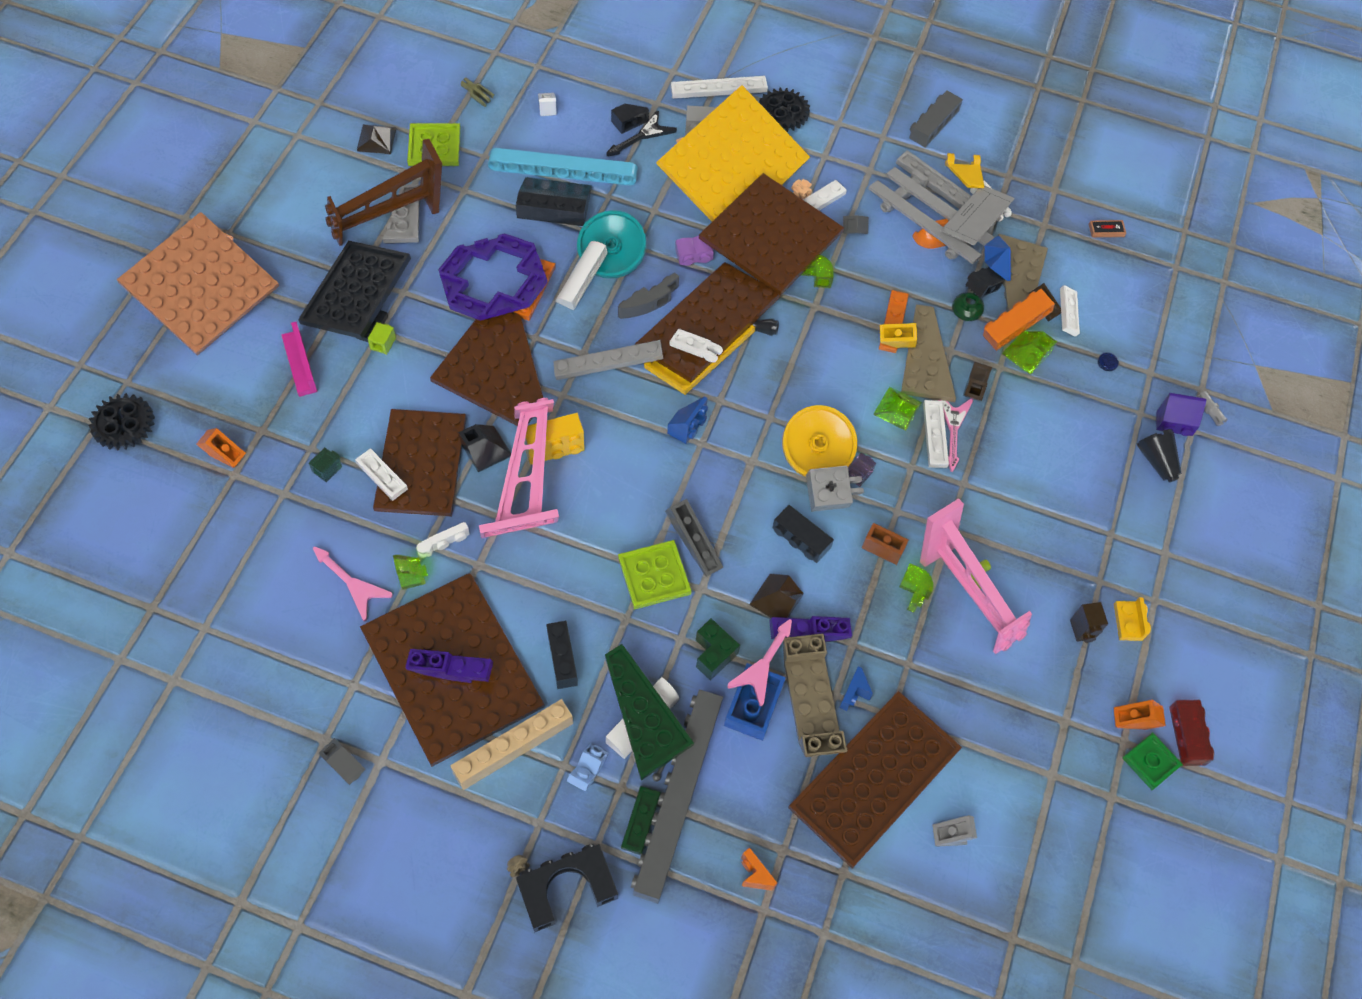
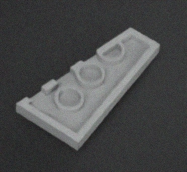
[383,184,420,243]

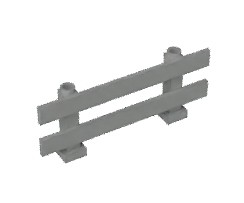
[868,167,995,264]

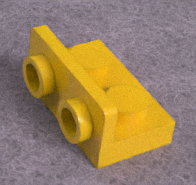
[1114,597,1151,641]

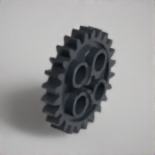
[759,87,810,132]
[88,393,155,451]

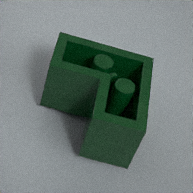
[696,618,740,681]

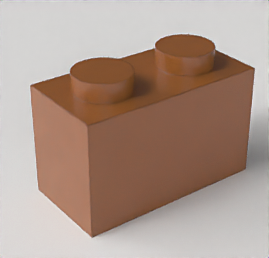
[862,523,909,565]

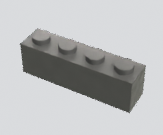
[909,90,963,148]

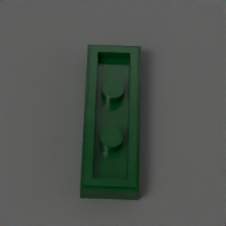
[621,786,661,855]

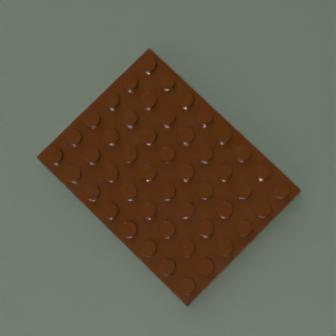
[360,573,545,767]

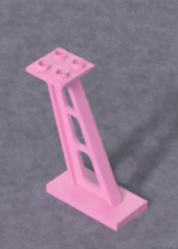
[479,398,559,538]
[920,499,1032,654]

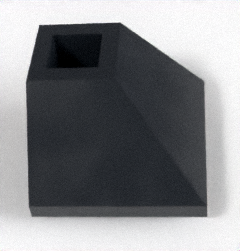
[459,424,511,472]

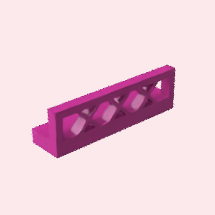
[281,322,317,397]

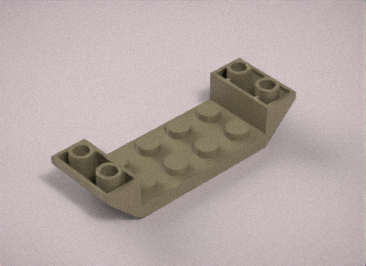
[783,634,847,757]

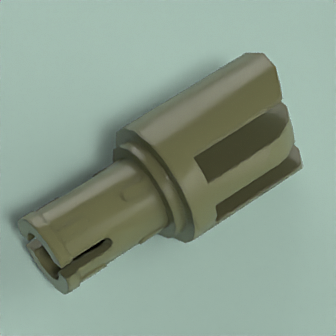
[461,78,495,107]

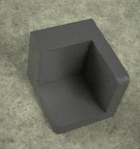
[843,215,869,234]

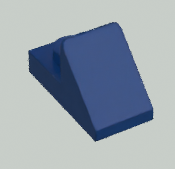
[839,666,873,711]

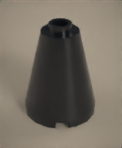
[1137,429,1182,483]

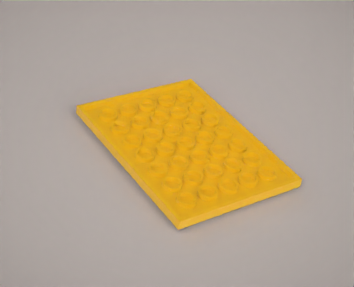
[656,85,810,221]

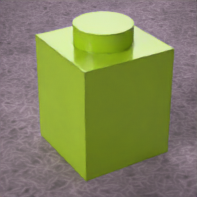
[368,322,396,355]

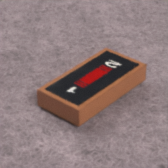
[1089,220,1126,238]

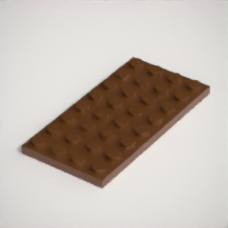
[635,262,780,383]
[788,691,962,869]

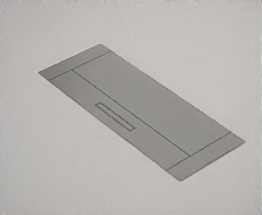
[941,185,1015,245]

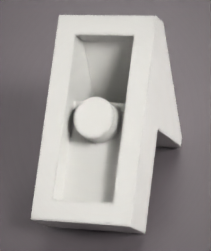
[538,93,556,116]

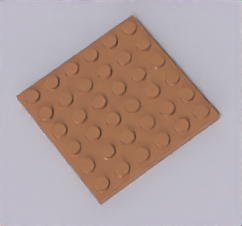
[117,212,279,356]

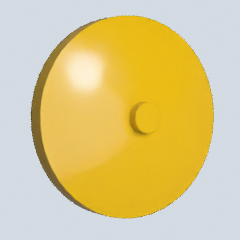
[782,405,857,477]

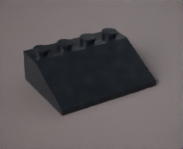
[516,177,592,226]

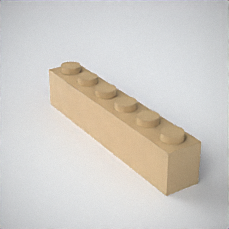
[450,699,573,790]

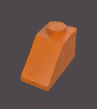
[196,428,246,468]
[1114,700,1166,730]

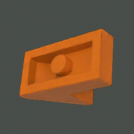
[741,848,778,891]

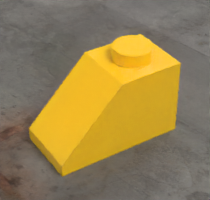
[880,323,917,348]

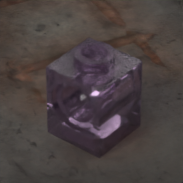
[848,453,876,487]

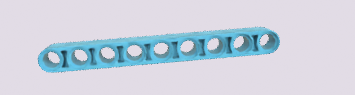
[488,148,638,185]

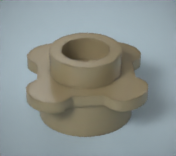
[507,855,530,877]

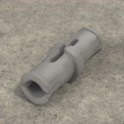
[1197,391,1228,426]

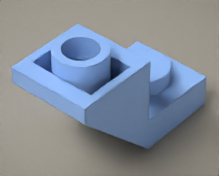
[567,744,609,791]

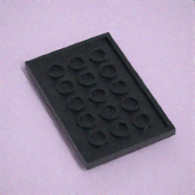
[298,240,411,339]

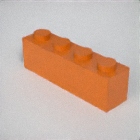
[983,289,1055,351]

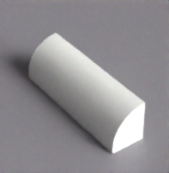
[555,241,608,310]
[606,677,679,759]

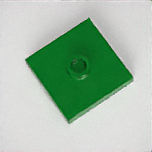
[1122,732,1183,790]

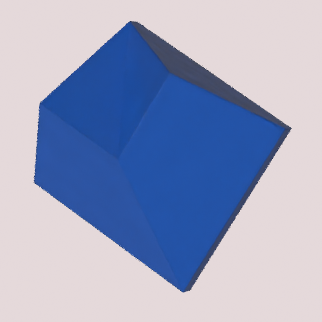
[984,236,1011,281]

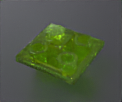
[1002,331,1057,375]
[873,386,922,431]

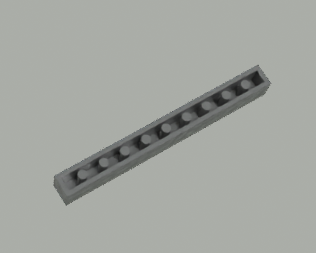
[631,689,723,904]

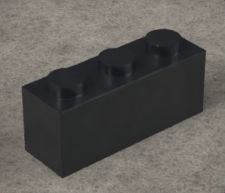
[772,505,834,563]
[546,620,578,690]

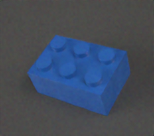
[724,663,786,741]

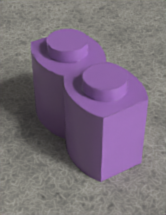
[675,236,714,266]

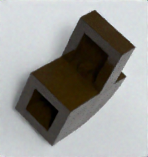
[963,362,992,401]

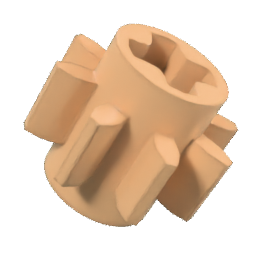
[791,179,812,199]

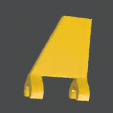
[945,153,984,188]

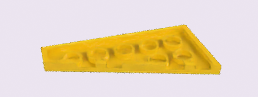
[644,325,755,395]

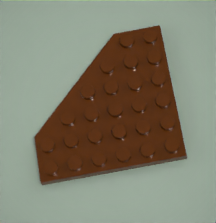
[430,312,543,426]

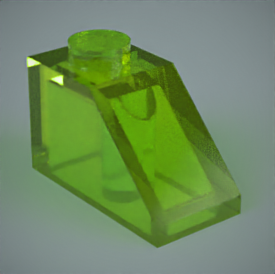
[393,555,428,590]

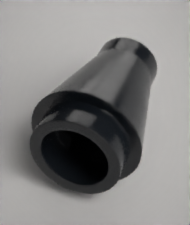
[752,318,779,336]

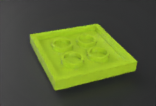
[407,123,461,166]
[618,540,692,610]

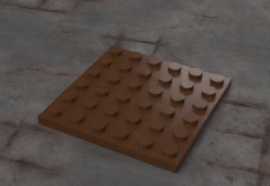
[699,173,844,296]

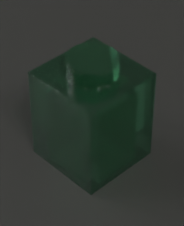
[309,447,342,482]

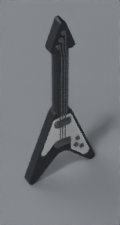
[606,111,677,157]

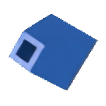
[667,396,708,444]

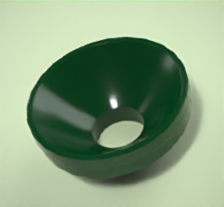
[952,292,984,321]

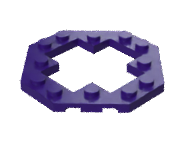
[438,233,548,321]

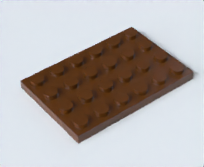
[373,409,466,517]

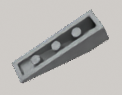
[665,499,723,577]

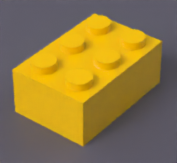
[524,413,584,465]

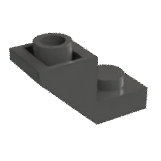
[318,738,366,785]

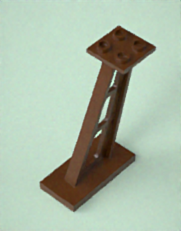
[325,139,442,246]

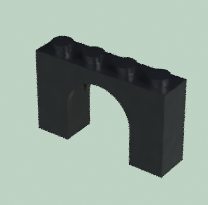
[516,844,618,933]

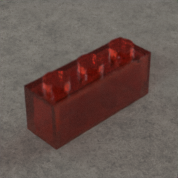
[1169,700,1214,766]

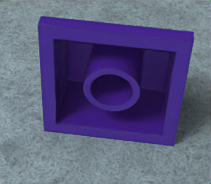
[1156,393,1206,436]

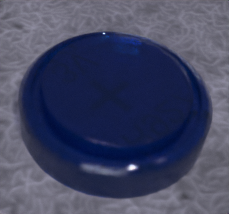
[1098,353,1119,371]

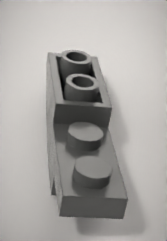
[618,272,679,319]

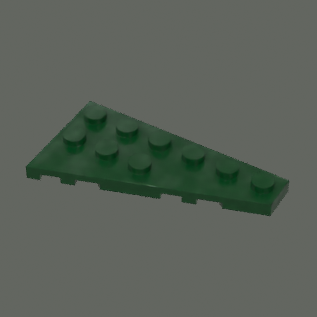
[605,644,694,781]

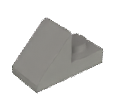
[932,815,977,847]

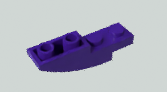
[769,616,852,642]
[405,649,493,683]

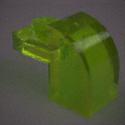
[801,255,833,288]
[899,563,934,613]

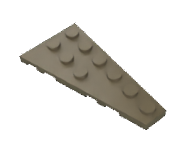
[998,234,1048,312]
[901,304,956,402]

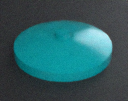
[577,210,647,278]

